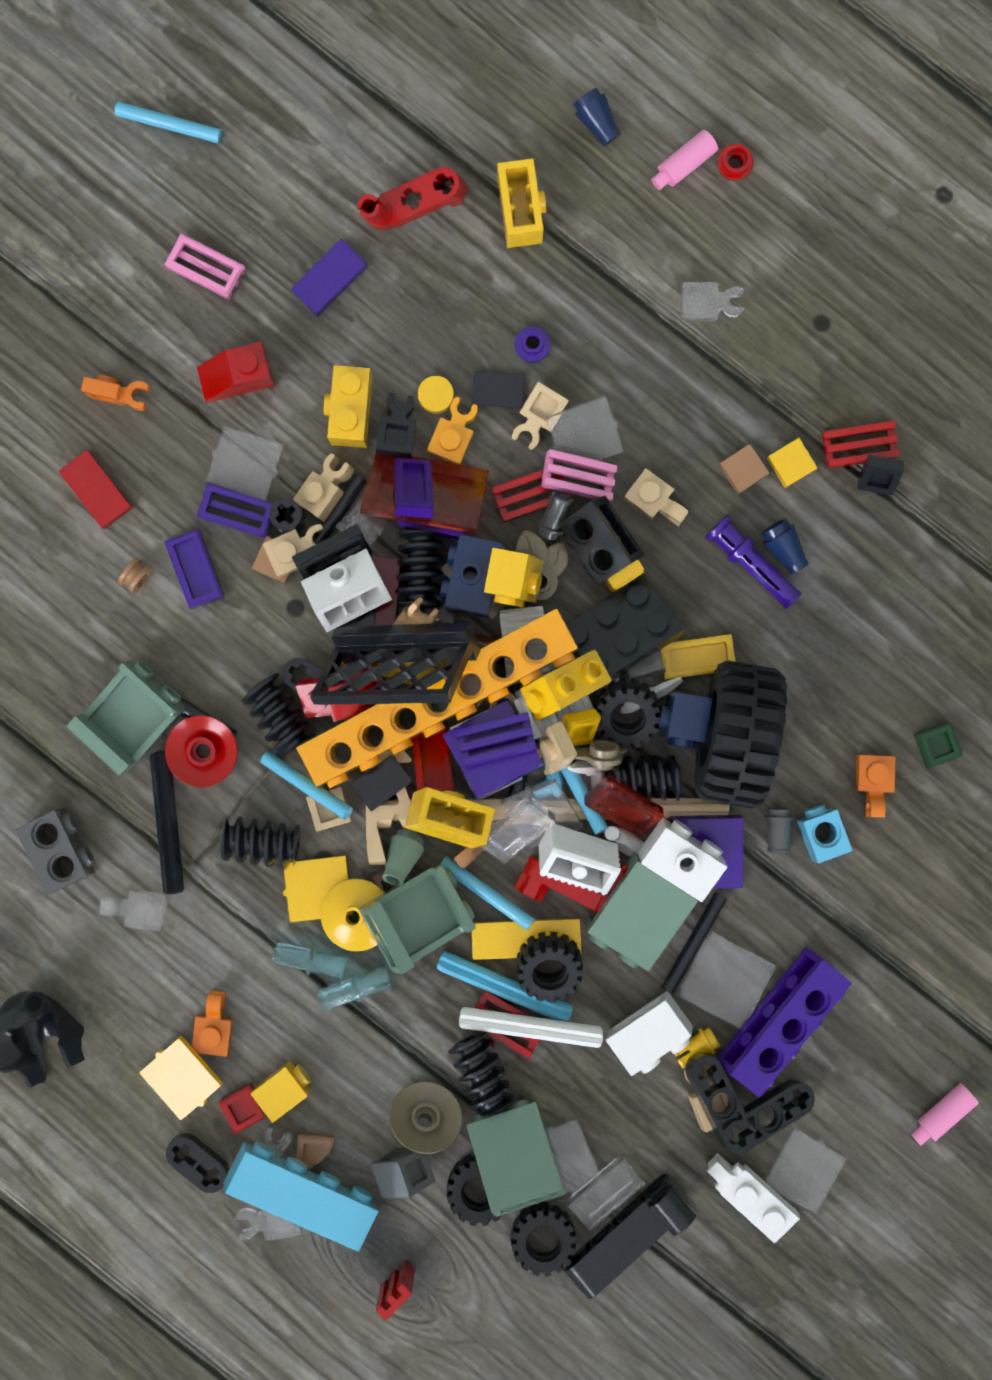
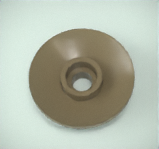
[389,1082,462,1154]

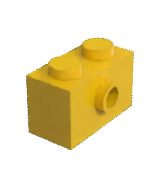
[497,158,546,248]
[324,365,373,448]
[484,548,544,608]
[404,787,495,849]

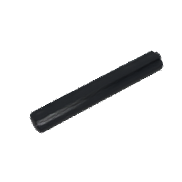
[149,751,184,894]

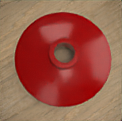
[165,715,238,788]

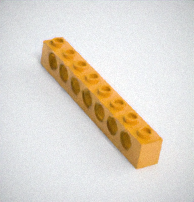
[296,609,579,789]

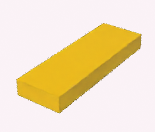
[472,918,581,960]

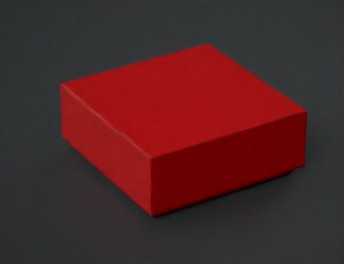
[218,1082,267,1135]

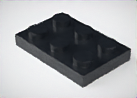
[566,574,684,693]

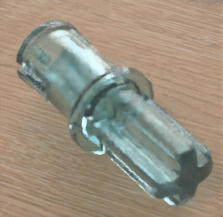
[273,943,347,979]
[318,966,392,1010]

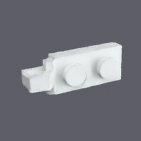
[707,1153,800,1243]

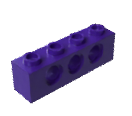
[717,946,852,1097]

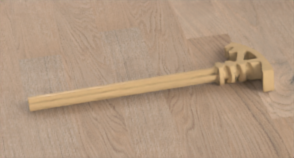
[366,735,729,865]

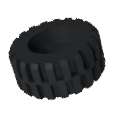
[694,660,787,809]

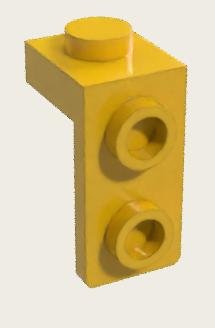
[520,650,611,721]

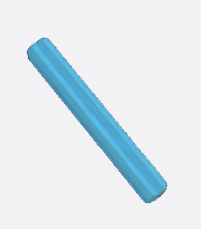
[437,951,573,1022]

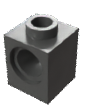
[371,1148,436,1199]

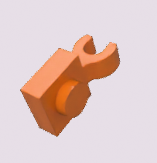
[81,374,151,411]
[855,755,896,818]
[192,990,234,1057]

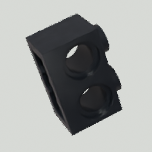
[559,495,645,585]

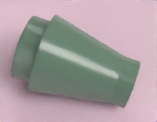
[382,829,424,886]

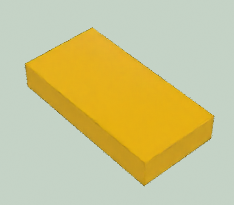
[660,634,736,680]

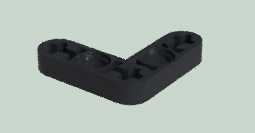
[685,1052,815,1153]

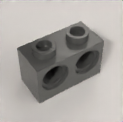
[15,808,95,895]

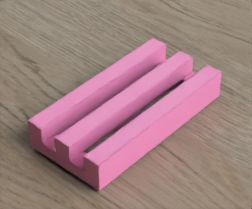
[164,233,246,300]
[541,449,617,502]

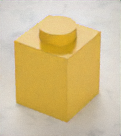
[250,1060,312,1123]

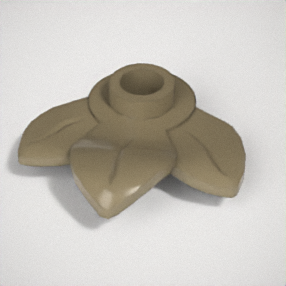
[515,530,568,601]
[574,738,627,771]

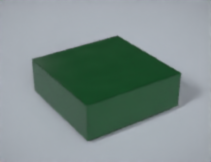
[914,722,963,768]

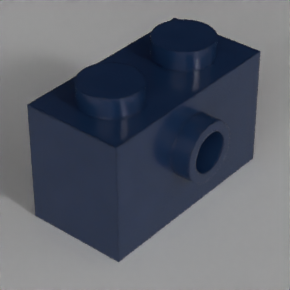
[439,534,503,618]
[658,692,713,749]

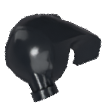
[0,991,85,1088]

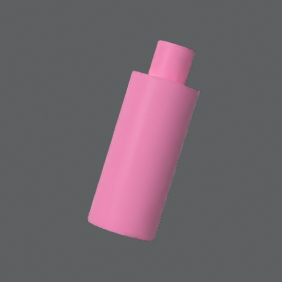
[651,129,718,190]
[911,1083,979,1146]

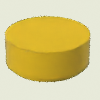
[418,376,454,414]

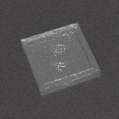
[677,931,776,1028]

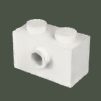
[301,549,392,632]
[638,817,727,902]
[606,990,693,1076]

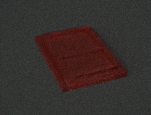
[360,453,489,534]

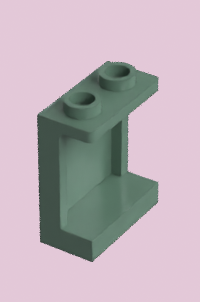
[66,659,186,776]
[586,851,699,972]
[358,865,476,974]
[466,1100,566,1217]

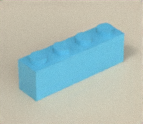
[224,1142,379,1252]

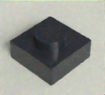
[857,455,904,495]

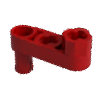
[357,167,468,231]
[514,855,628,913]

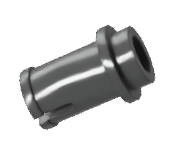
[536,491,573,540]
[765,808,794,854]

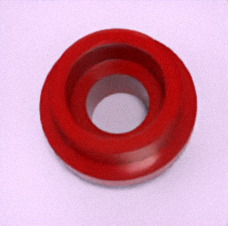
[717,144,754,181]

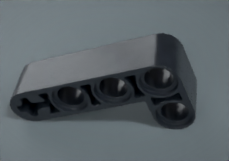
[563,1173,697,1299]

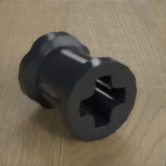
[269,498,306,534]

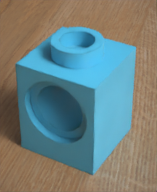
[796,804,853,864]

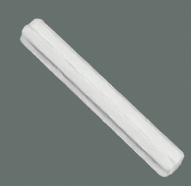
[459,1007,603,1048]

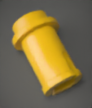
[674,1027,721,1069]

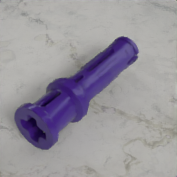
[705,514,801,609]

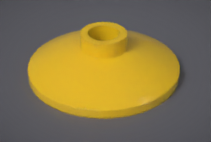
[320,878,385,951]

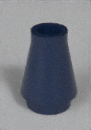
[573,88,621,146]
[761,518,809,574]

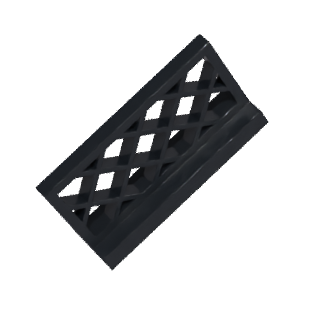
[310,622,481,705]

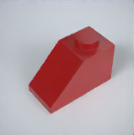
[197,341,275,403]

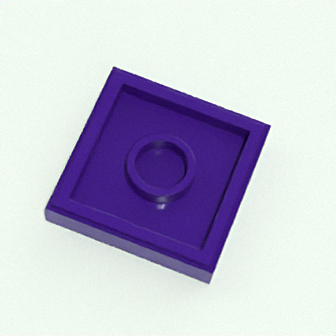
[443,700,543,801]
[669,815,744,888]

